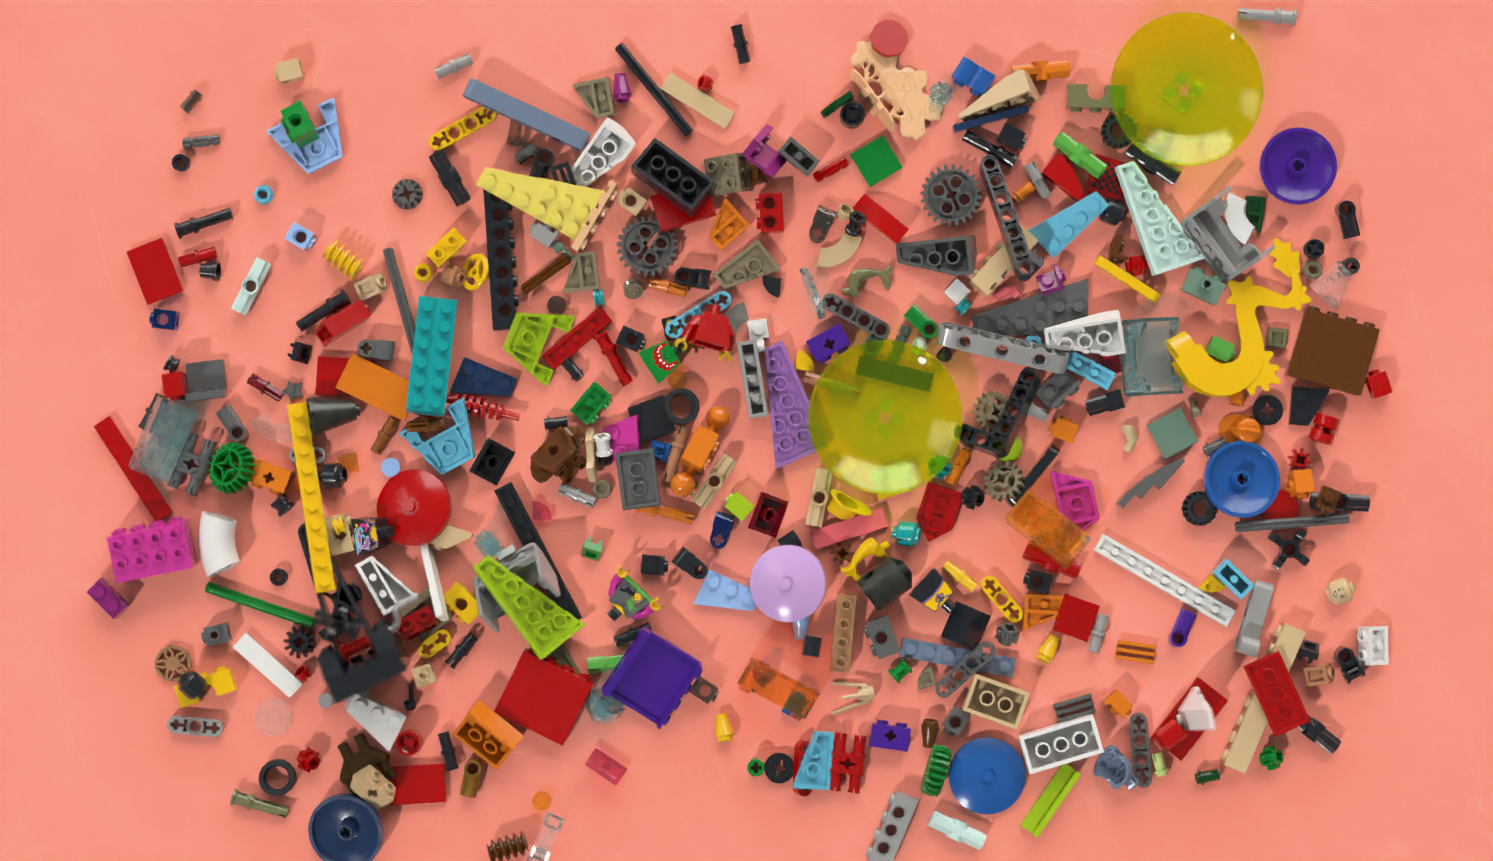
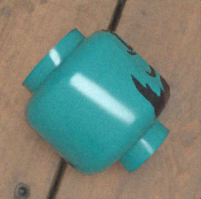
[892,521,921,547]

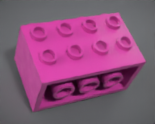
[106,516,198,583]

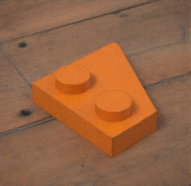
[709,198,750,251]
[1022,593,1064,630]

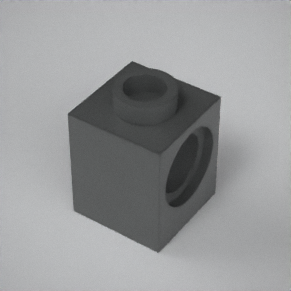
[942,705,971,736]

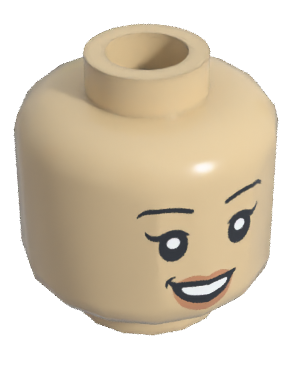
[1326,578,1356,605]

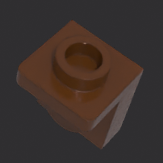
[1107,233,1129,264]
[1314,485,1341,516]

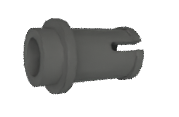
[514,142,539,165]
[1202,436,1227,457]

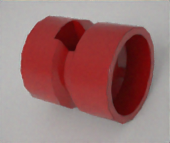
[1308,412,1340,446]
[396,729,423,756]

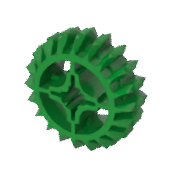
[207,443,256,494]
[921,744,952,797]

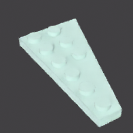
[1115,161,1205,276]

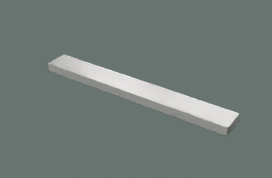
[1093,534,1236,627]

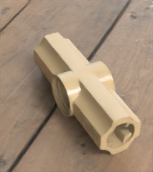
[692,453,737,509]
[805,468,833,527]

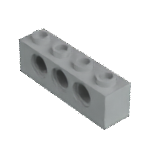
[737,339,768,419]
[865,790,919,861]

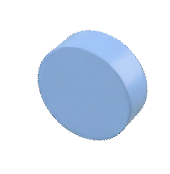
[381,458,401,477]

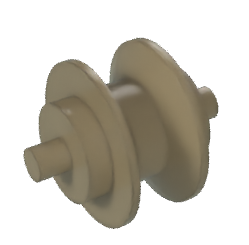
[623,278,643,299]

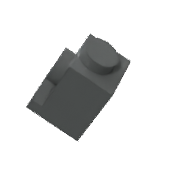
[201,622,232,647]

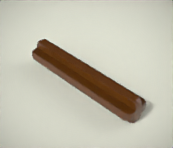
[521,254,571,294]

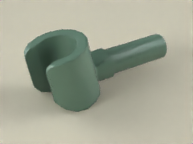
[551,241,575,260]

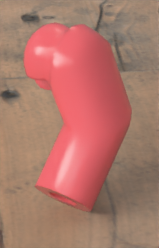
[992,285,1022,302]

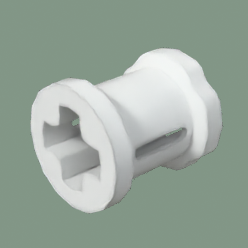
[594,433,613,457]

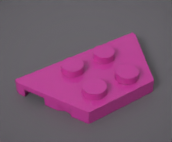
[1050,471,1100,544]

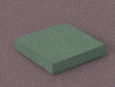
[1146,408,1198,459]

